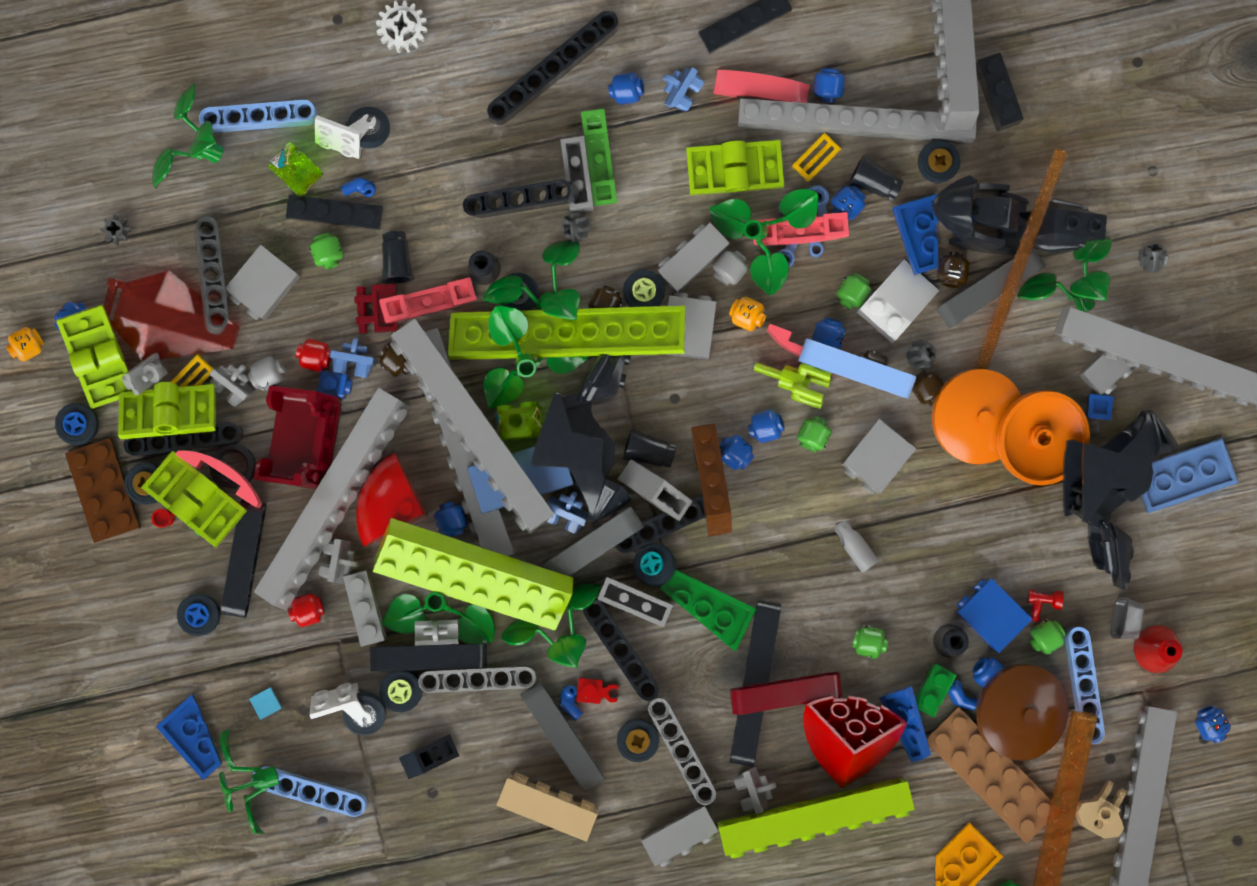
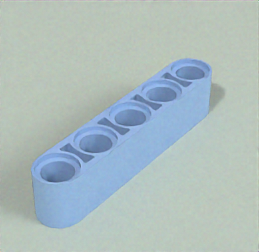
[199,100,318,133]
[798,338,917,399]
[1064,626,1105,744]
[253,766,368,817]

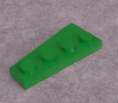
[660,570,756,652]

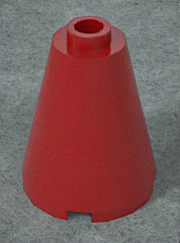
[1133,625,1183,673]

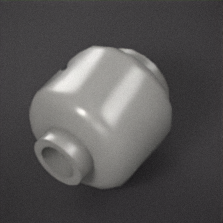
[713,250,748,286]
[248,356,286,391]

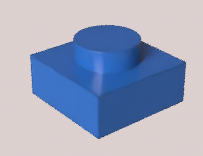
[1086,394,1114,421]

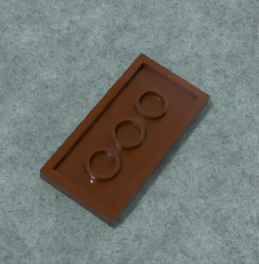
[65,438,141,543]

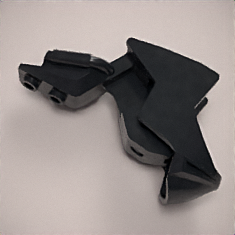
[932,175,1107,255]
[531,354,631,521]
[1063,410,1178,590]

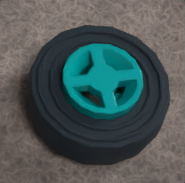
[633,543,676,587]

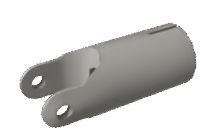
[835,521,879,573]

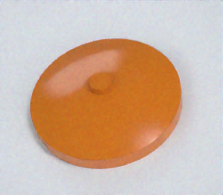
[932,369,1022,464]
[996,390,1090,485]

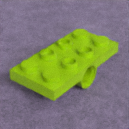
[686,140,784,196]
[56,304,132,409]
[118,382,216,439]
[141,451,247,548]

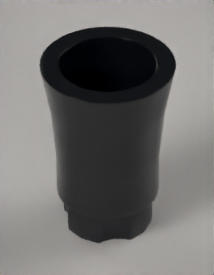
[849,155,904,201]
[381,231,415,284]
[468,250,501,285]
[623,428,676,468]
[933,624,969,658]

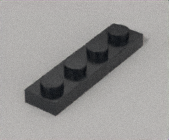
[698,0,792,54]
[286,194,383,231]

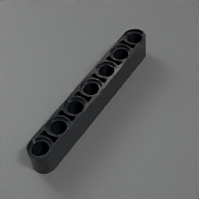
[487,11,618,126]
[730,600,781,767]

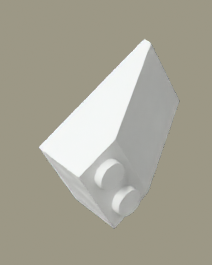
[857,260,939,343]

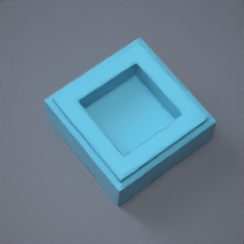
[249,687,282,720]

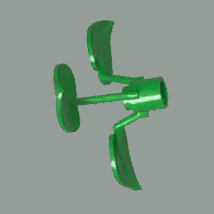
[152,83,224,189]
[710,189,819,295]
[1017,238,1112,312]
[483,240,581,320]
[483,305,589,408]
[501,583,601,668]
[382,592,495,644]
[219,729,280,835]

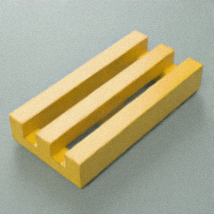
[791,132,841,183]
[171,354,214,387]

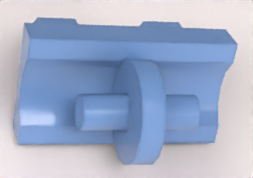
[662,67,704,111]
[330,338,376,378]
[547,491,589,534]

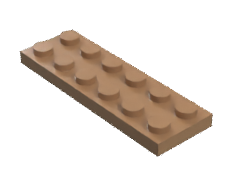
[926,706,1060,844]

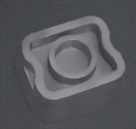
[1110,597,1144,639]

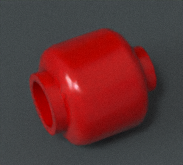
[295,339,332,372]
[288,593,325,627]

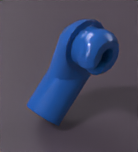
[948,680,978,710]

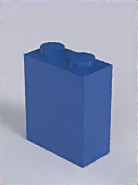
[955,578,1032,653]

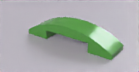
[581,109,617,206]

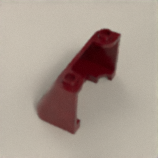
[254,386,341,489]

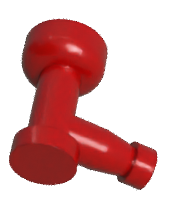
[151,509,175,528]
[1027,589,1064,622]

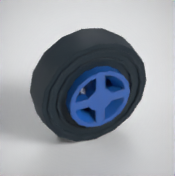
[55,403,99,445]
[177,593,220,636]

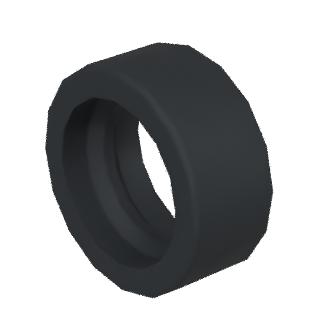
[209,443,256,489]

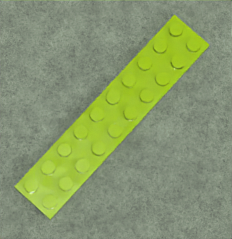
[448,306,686,360]

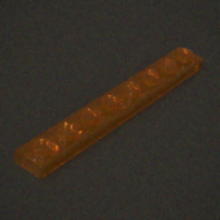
[1033,710,1098,886]

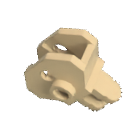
[1073,780,1127,839]

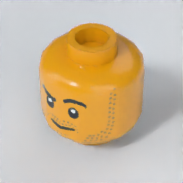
[729,296,766,331]
[6,327,44,362]

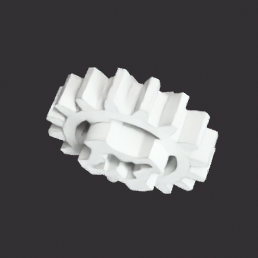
[376,0,428,53]

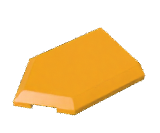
[935,822,1004,886]

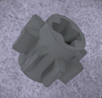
[561,211,591,242]
[100,215,132,245]
[1138,243,1169,273]
[906,340,936,370]

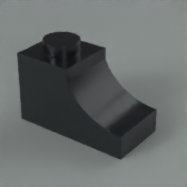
[399,734,459,779]

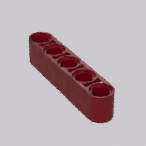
[730,672,842,715]

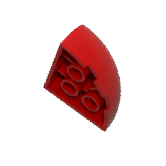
[356,452,428,548]
[803,696,907,788]

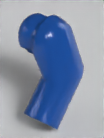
[340,177,376,197]
[560,685,583,721]

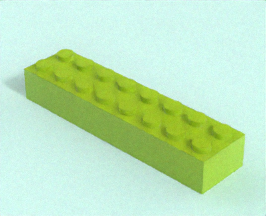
[373,518,573,630]
[717,777,915,859]

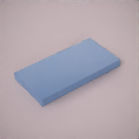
[1141,438,1238,513]
[467,446,573,514]

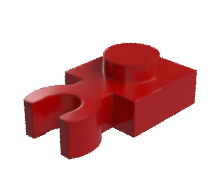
[576,678,619,704]

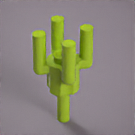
[753,362,832,409]

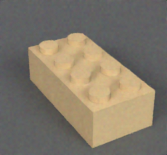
[496,772,598,842]

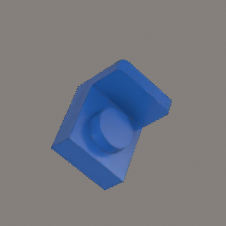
[317,371,353,399]

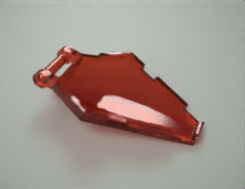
[103,271,240,361]

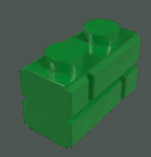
[915,663,957,718]

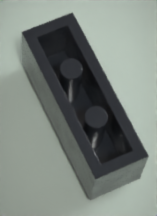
[976,52,1024,132]

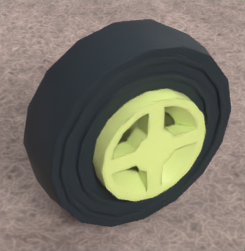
[623,269,665,307]
[379,670,422,713]

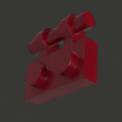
[354,284,399,334]

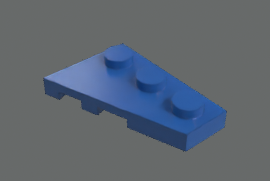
[892,194,938,275]
[880,686,931,762]
[156,694,223,780]

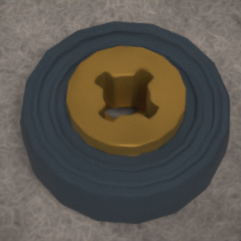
[917,140,961,183]
[124,462,159,505]
[616,719,659,763]

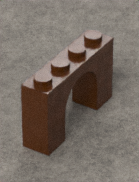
[691,423,732,537]

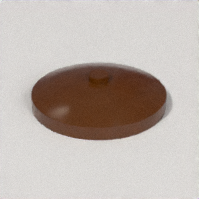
[976,664,1069,760]

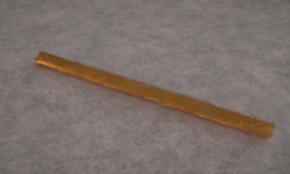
[974,149,1068,369]

